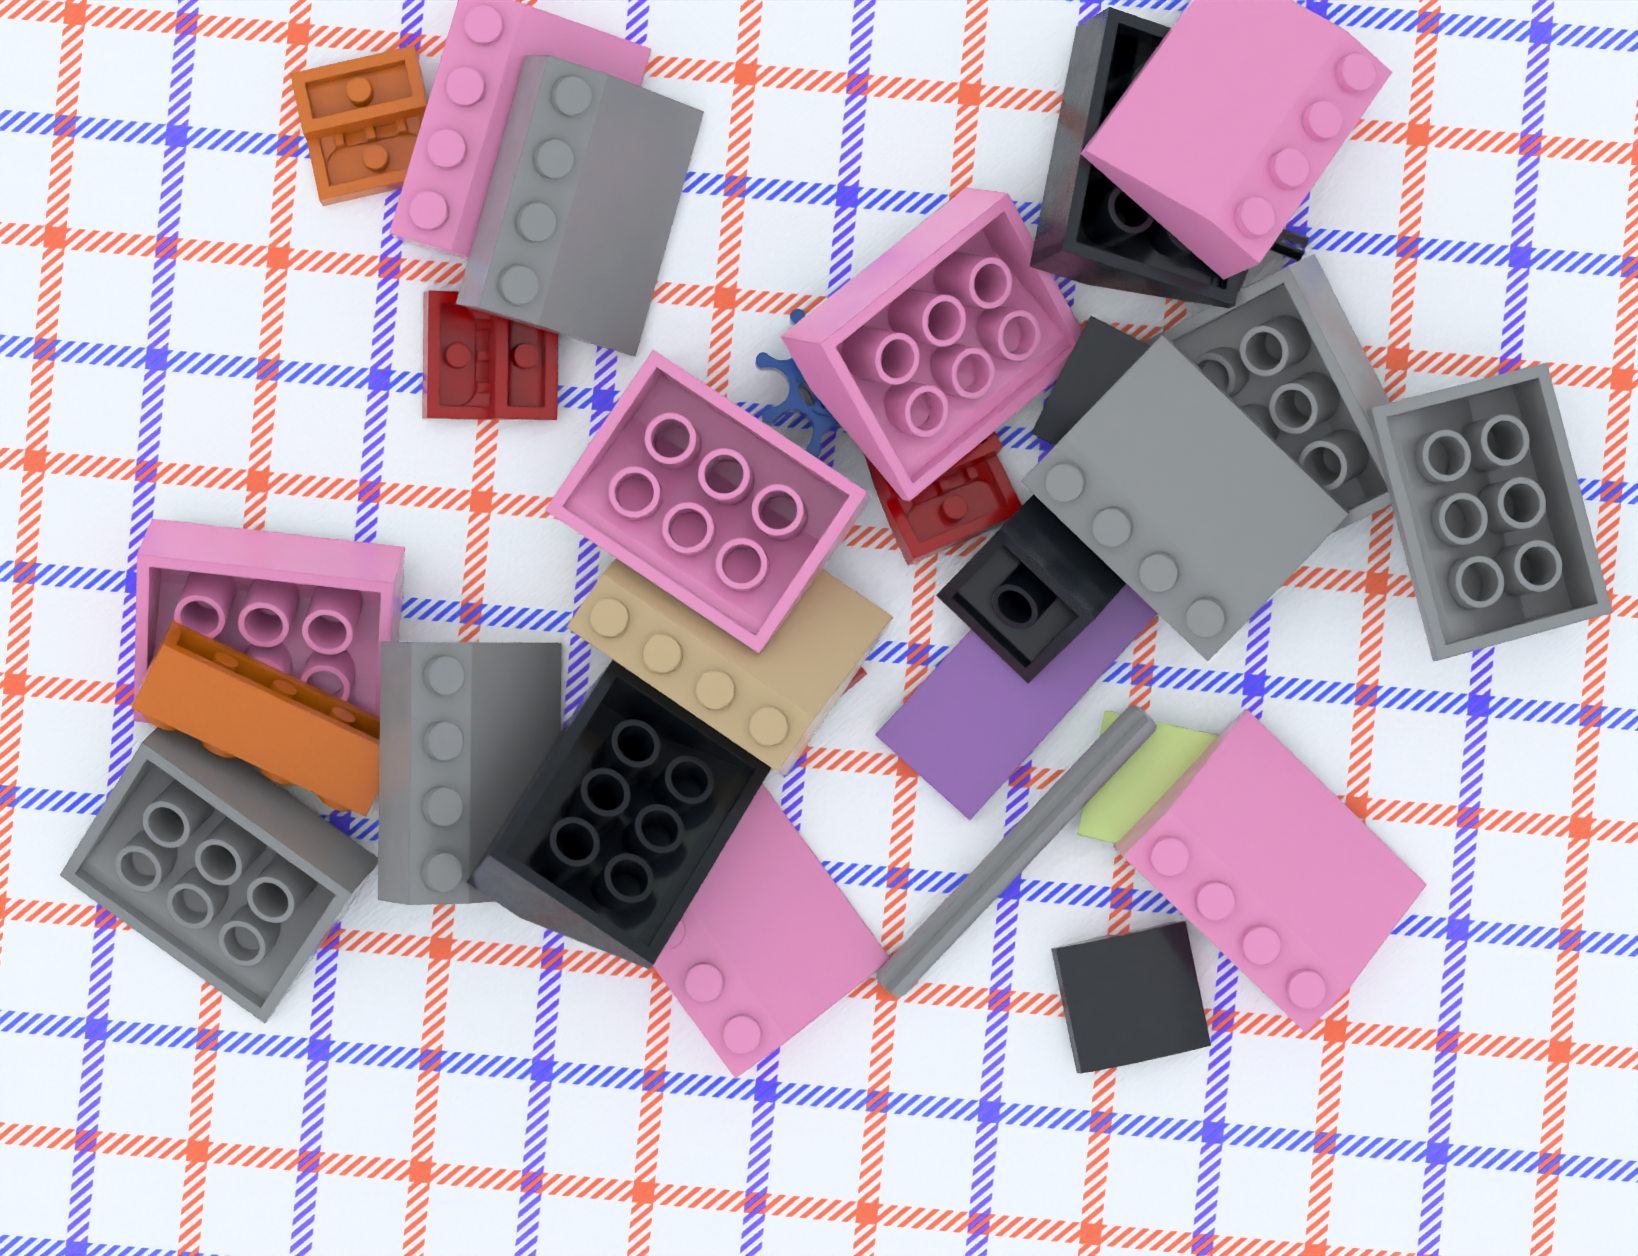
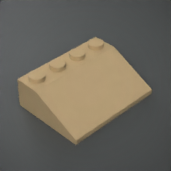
[566,558,894,776]

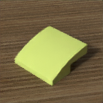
[1077,710,1219,844]

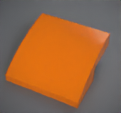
[290,45,429,206]

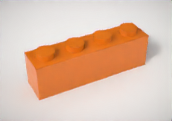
[131,620,380,817]

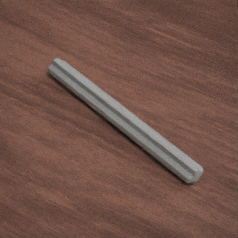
[876,705,1157,997]

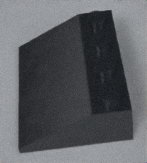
[1030,7,1241,308]
[466,660,771,969]

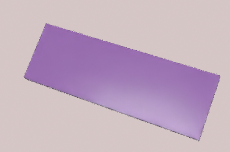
[875,584,1158,821]

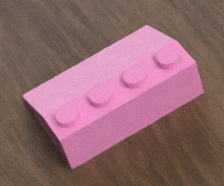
[389,0,651,260]
[1080,0,1393,280]
[780,187,1082,501]
[545,349,871,654]
[133,518,405,723]
[1112,708,1427,1033]
[653,783,890,1079]

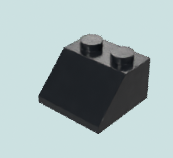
[936,494,1126,683]

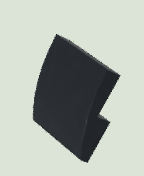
[1031,316,1151,446]
[1051,921,1211,1074]

